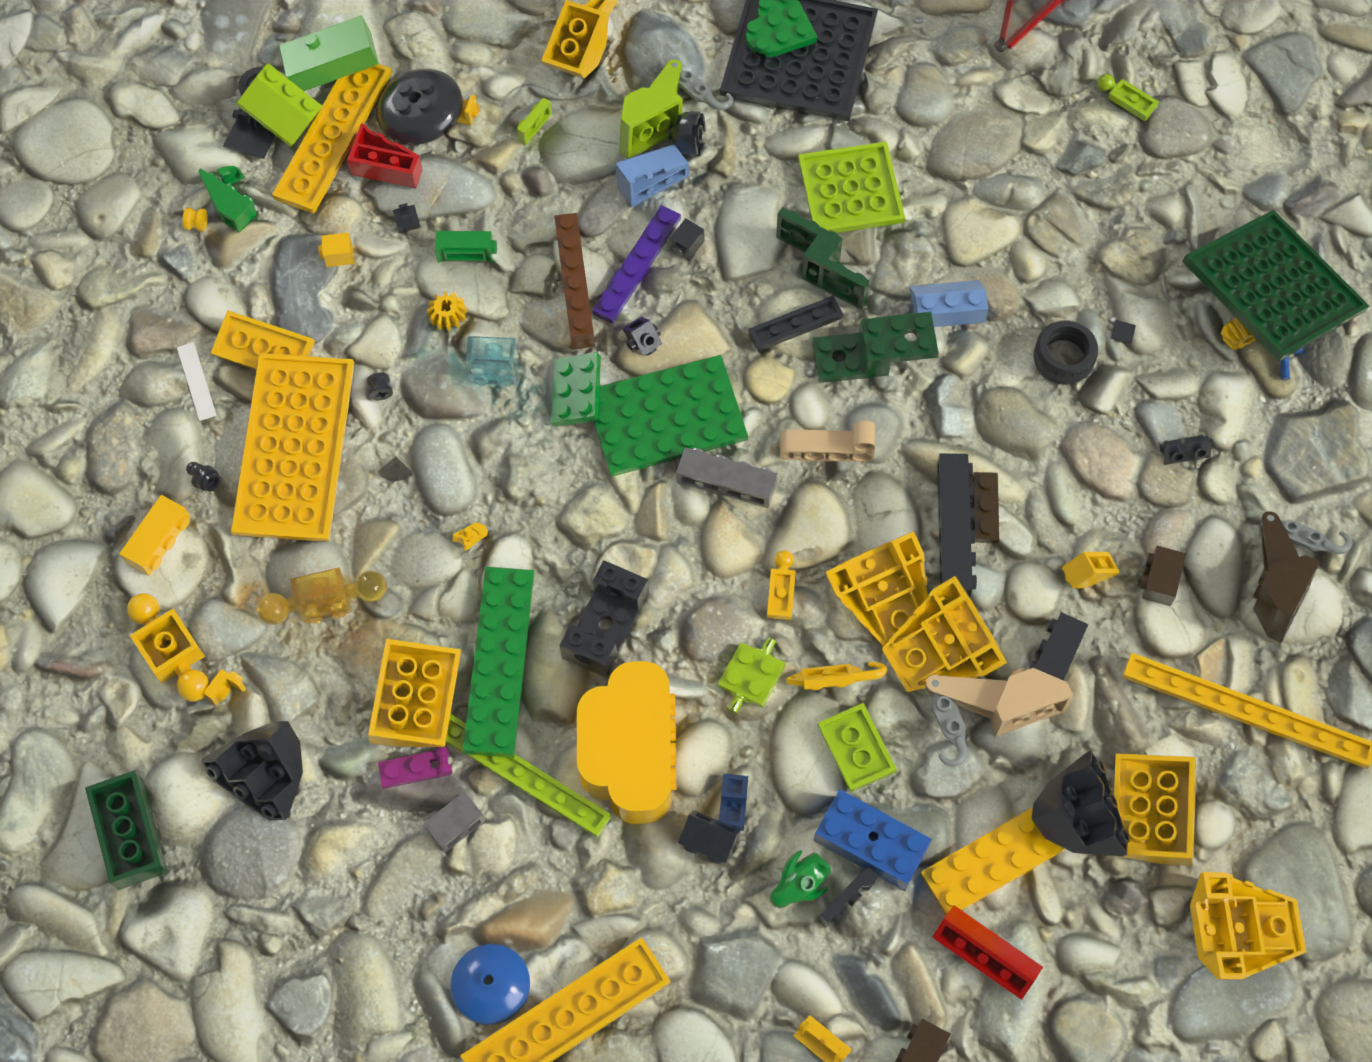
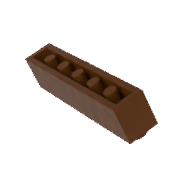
[554,213,595,350]

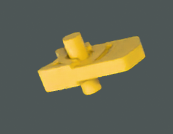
[452,522,488,551]

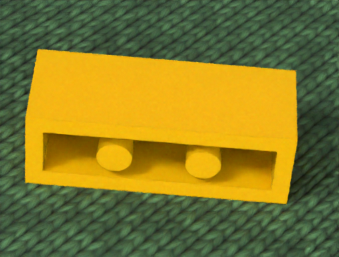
[119,495,191,576]

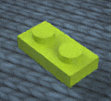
[517,98,552,145]

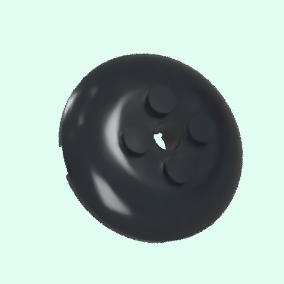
[376,68,463,145]

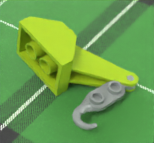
[619,60,733,159]

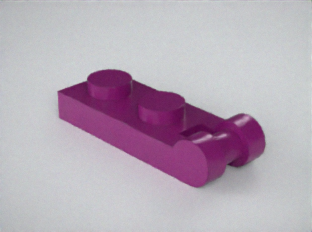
[378,747,453,789]

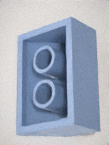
[910,280,988,327]

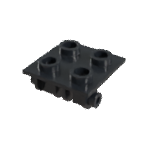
[223,108,276,159]

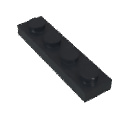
[748,295,843,352]

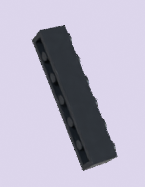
[937,453,977,597]

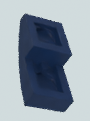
[719,774,749,831]

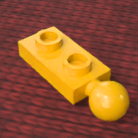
[767,550,796,620]

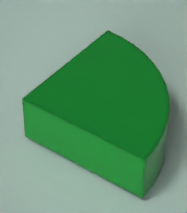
[217,166,245,185]

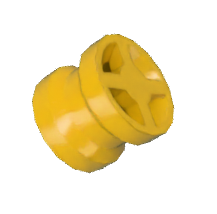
[183,207,208,232]

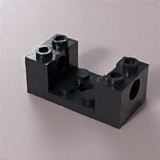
[559,560,649,678]

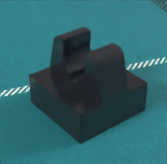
[392,203,421,233]

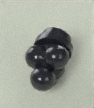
[186,461,221,492]

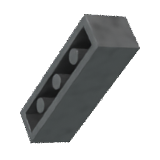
[676,447,777,509]

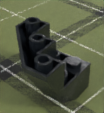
[201,721,303,821]
[1032,751,1130,857]

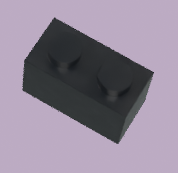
[678,810,741,864]

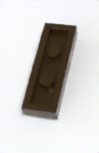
[973,472,999,543]

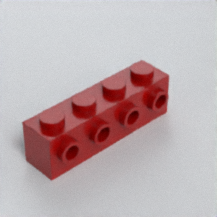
[932,905,1043,1000]

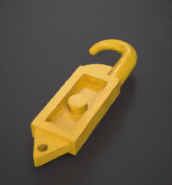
[787,662,887,690]

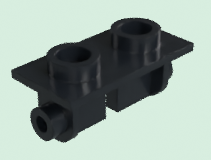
[1159,434,1213,465]

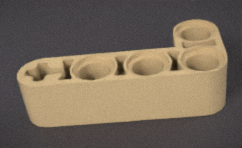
[780,421,875,462]

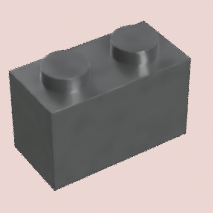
[423,792,486,853]

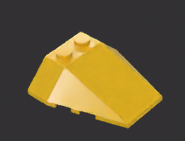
[825,531,928,647]
[882,576,1007,692]
[1190,872,1306,980]

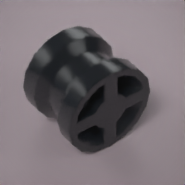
[366,373,393,401]

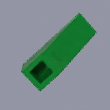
[198,168,257,233]

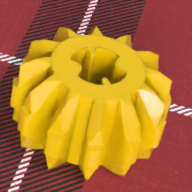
[427,291,467,332]
[1221,317,1256,350]

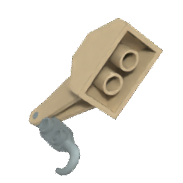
[925,668,1073,767]

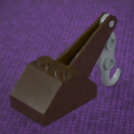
[1252,511,1352,643]

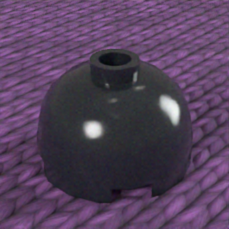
[668,111,706,157]

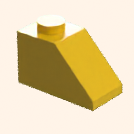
[1061,552,1120,589]

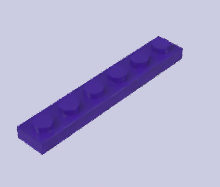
[592,205,681,324]

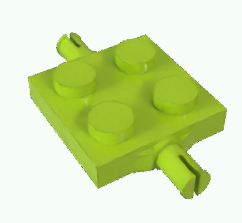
[718,637,786,714]

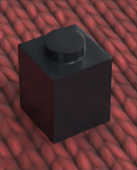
[670,218,705,261]

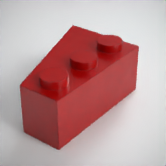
[347,123,423,189]

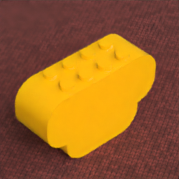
[577,661,677,824]

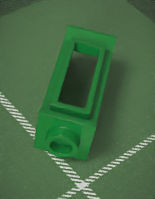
[435,231,497,263]

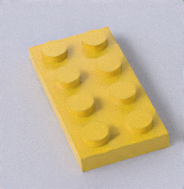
[211,310,315,370]

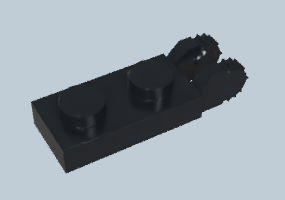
[818,867,878,928]

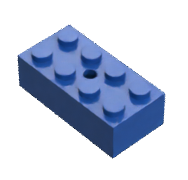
[814,789,932,891]

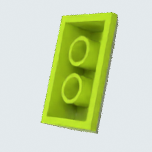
[236,63,323,147]

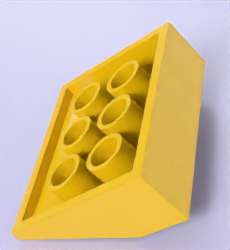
[368,639,461,747]
[1114,754,1196,866]

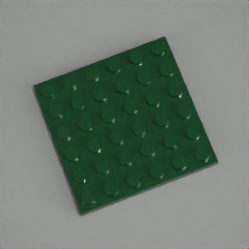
[1182,210,1370,361]

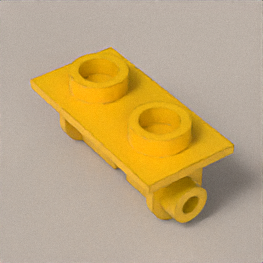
[793,1015,852,1062]

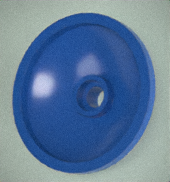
[451,944,530,1025]

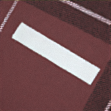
[177,342,217,421]

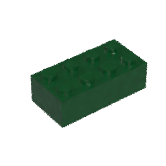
[85,770,168,890]

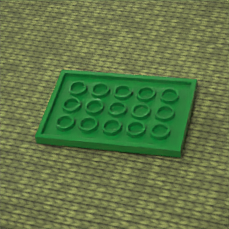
[594,355,748,477]

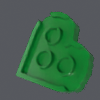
[746,0,818,57]

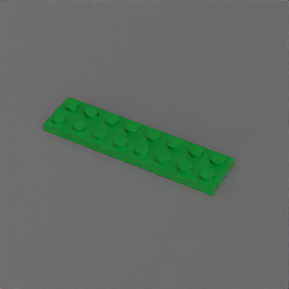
[463,566,535,758]

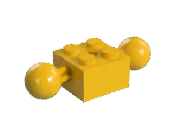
[127,593,210,702]

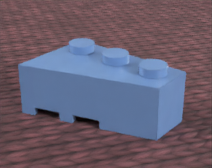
[615,145,689,207]

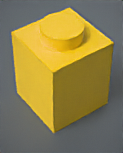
[318,232,354,267]

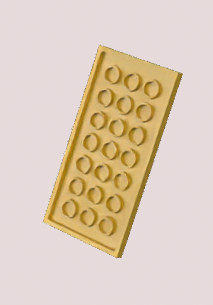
[231,353,355,542]

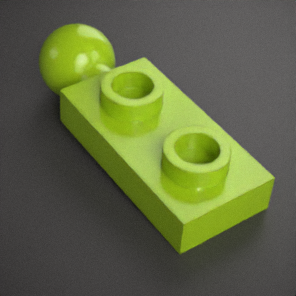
[1097,74,1159,121]

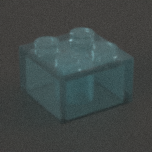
[465,336,520,387]

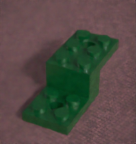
[776,207,870,310]
[812,312,939,383]

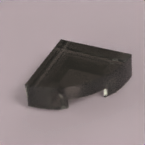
[378,456,413,481]

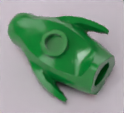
[770,850,831,909]

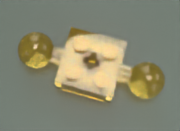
[257,567,387,625]

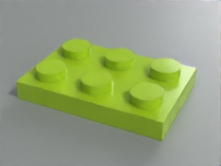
[817,703,897,793]

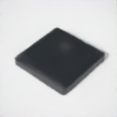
[1111,320,1136,344]

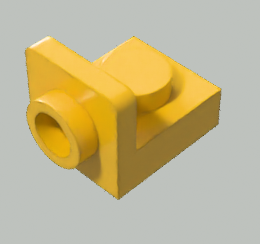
[457,95,480,126]
[203,669,246,706]

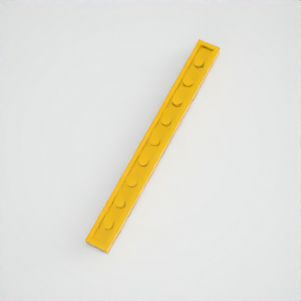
[1122,652,1372,769]

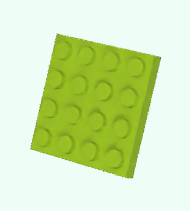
[798,141,905,233]

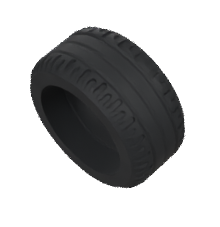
[1033,320,1098,385]

